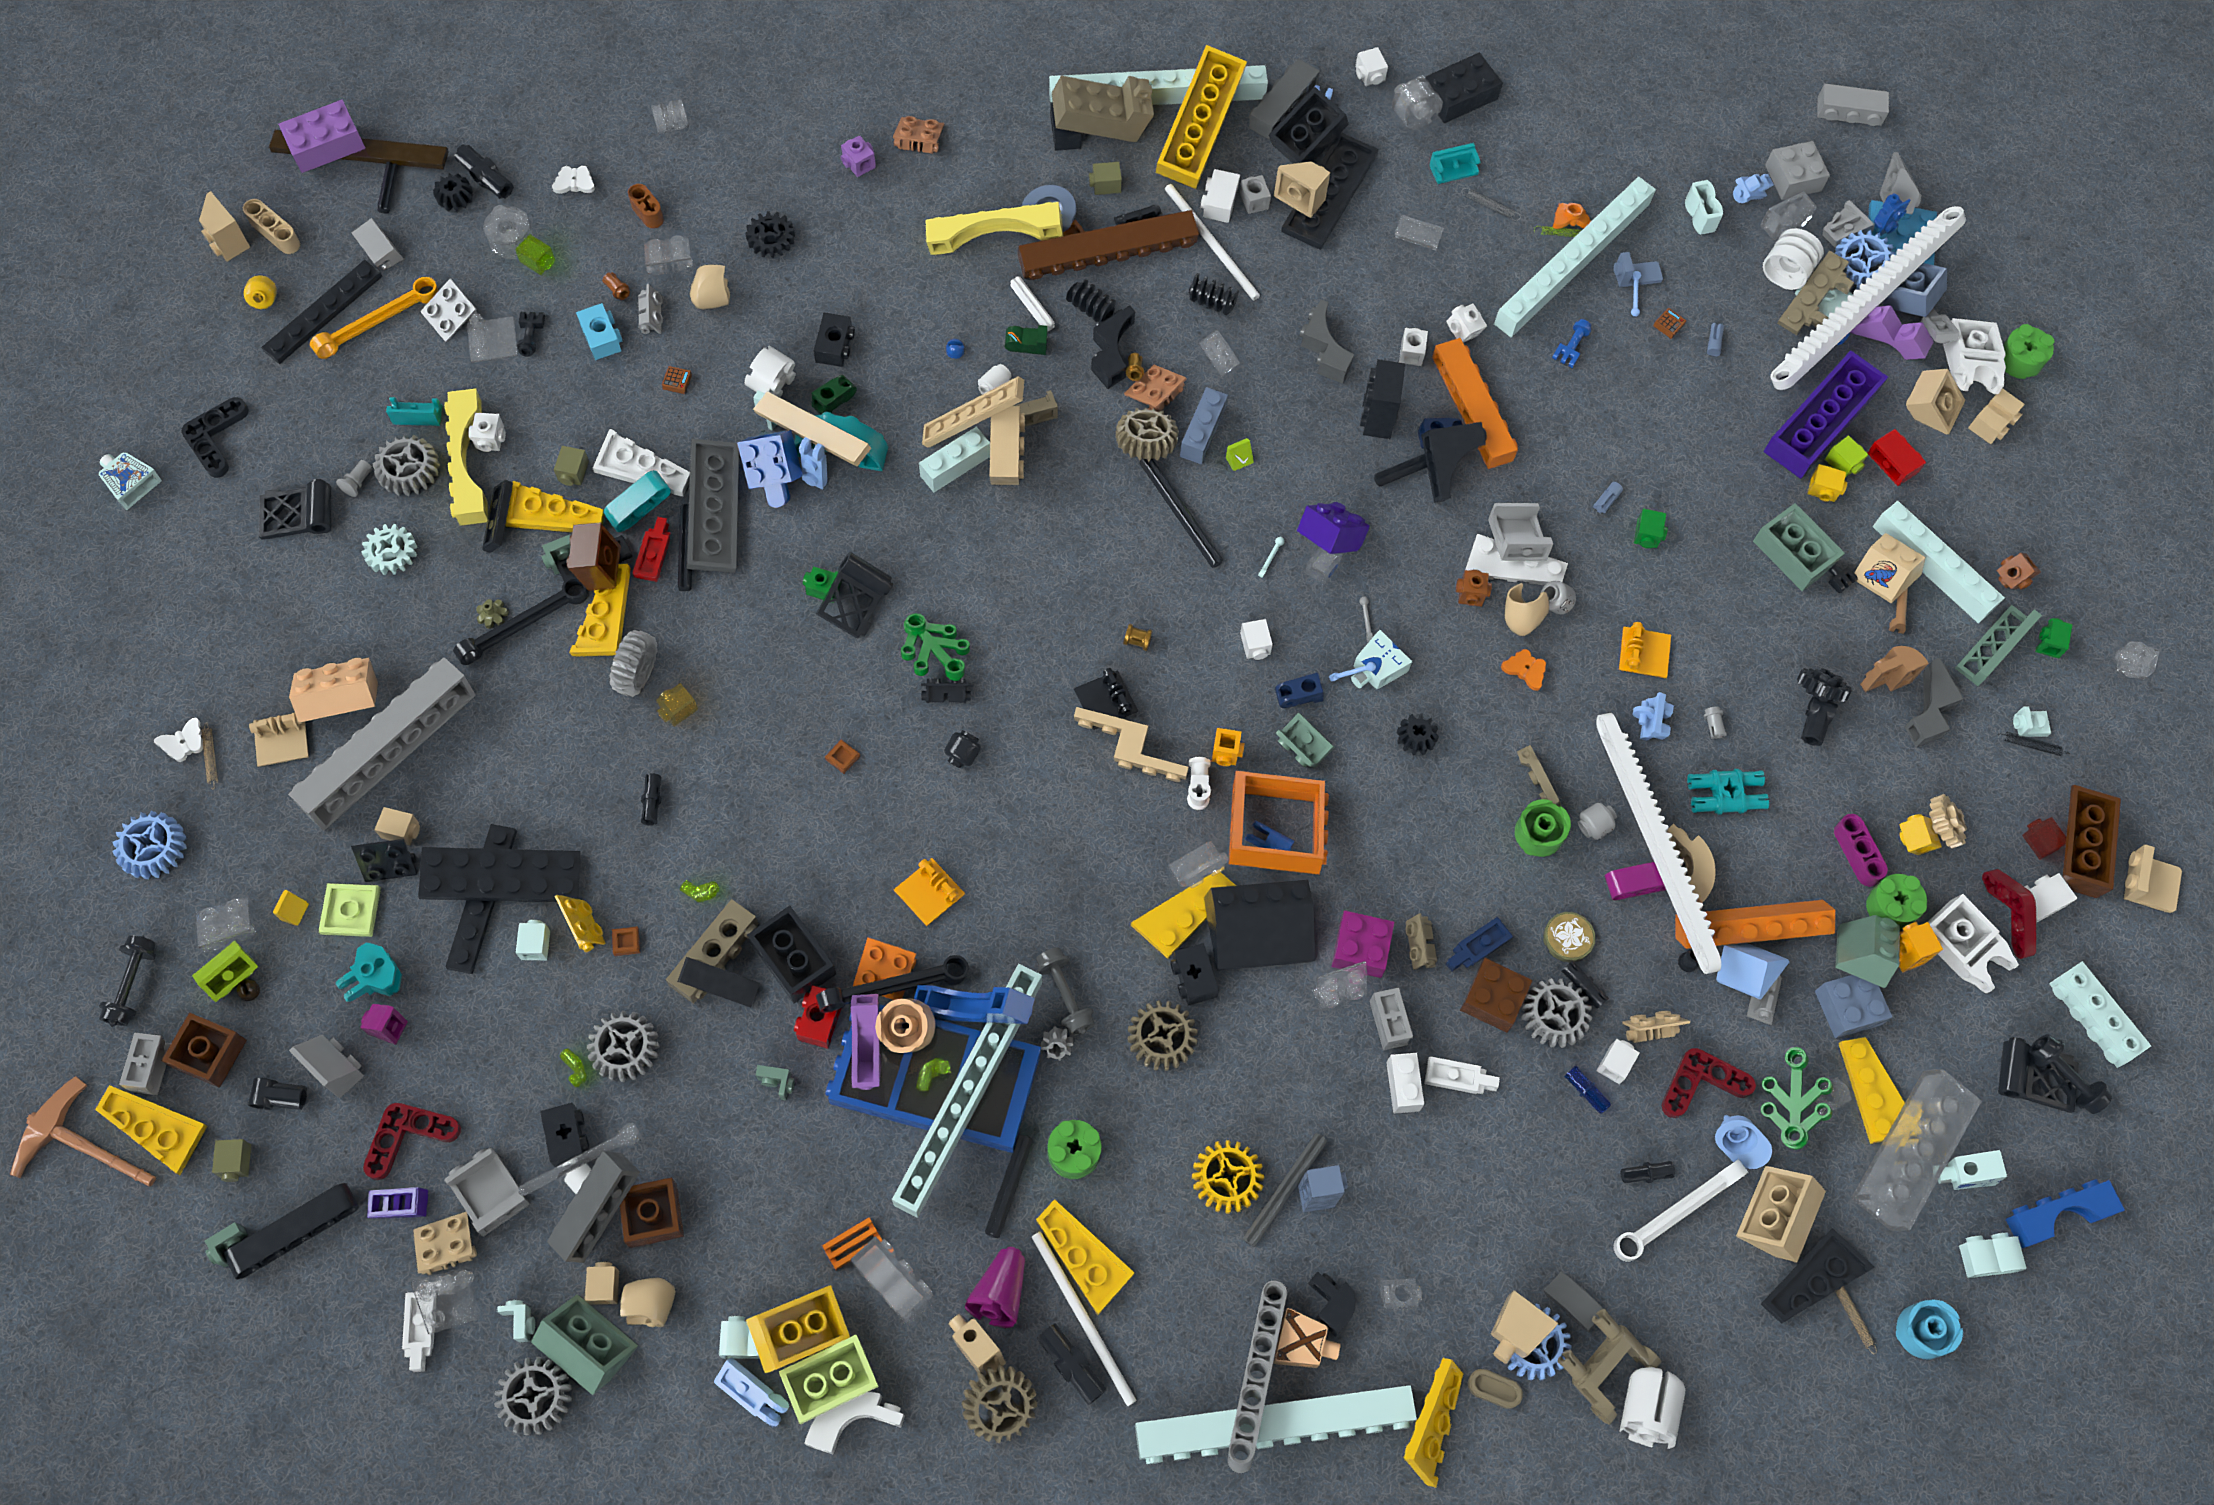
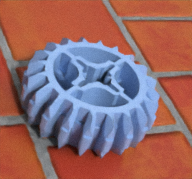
[1835,230,1896,290]
[112,811,187,880]
[1497,1304,1572,1380]

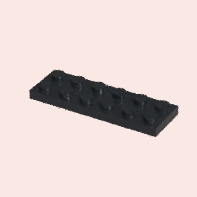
[1281,133,1379,250]
[418,847,581,902]

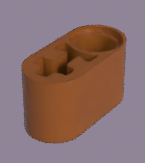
[628,184,664,228]

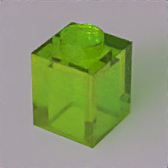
[515,234,555,275]

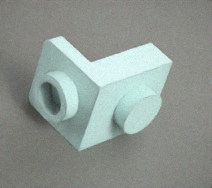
[498,1300,535,1342]

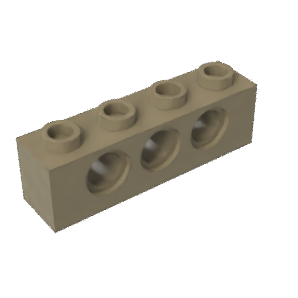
[665,899,759,1004]

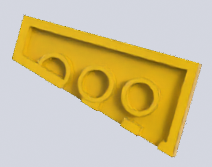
[505,481,605,532]
[569,564,631,656]
[1838,1037,1922,1144]
[95,1085,207,1176]
[1036,1199,1135,1315]

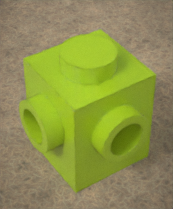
[1825,435,1868,478]

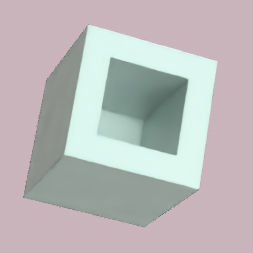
[516,920,550,961]

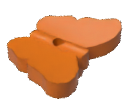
[1553,203,1591,229]
[1501,649,1546,691]

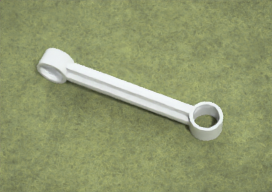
[1614,1159,1749,1262]

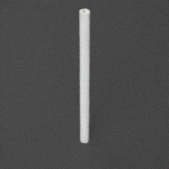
[1165,184,1260,301]
[1032,1232,1137,1407]

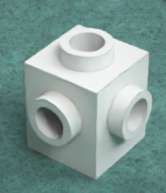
[1446,304,1487,343]
[469,413,506,452]

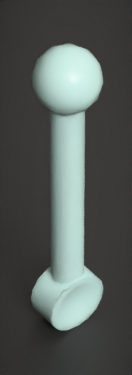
[1258,537,1285,578]

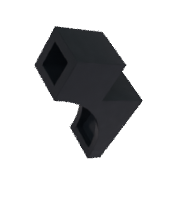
[1091,305,1135,389]

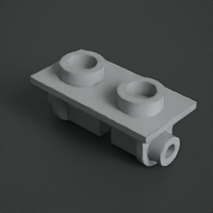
[638,284,663,334]
[1747,975,1782,1025]

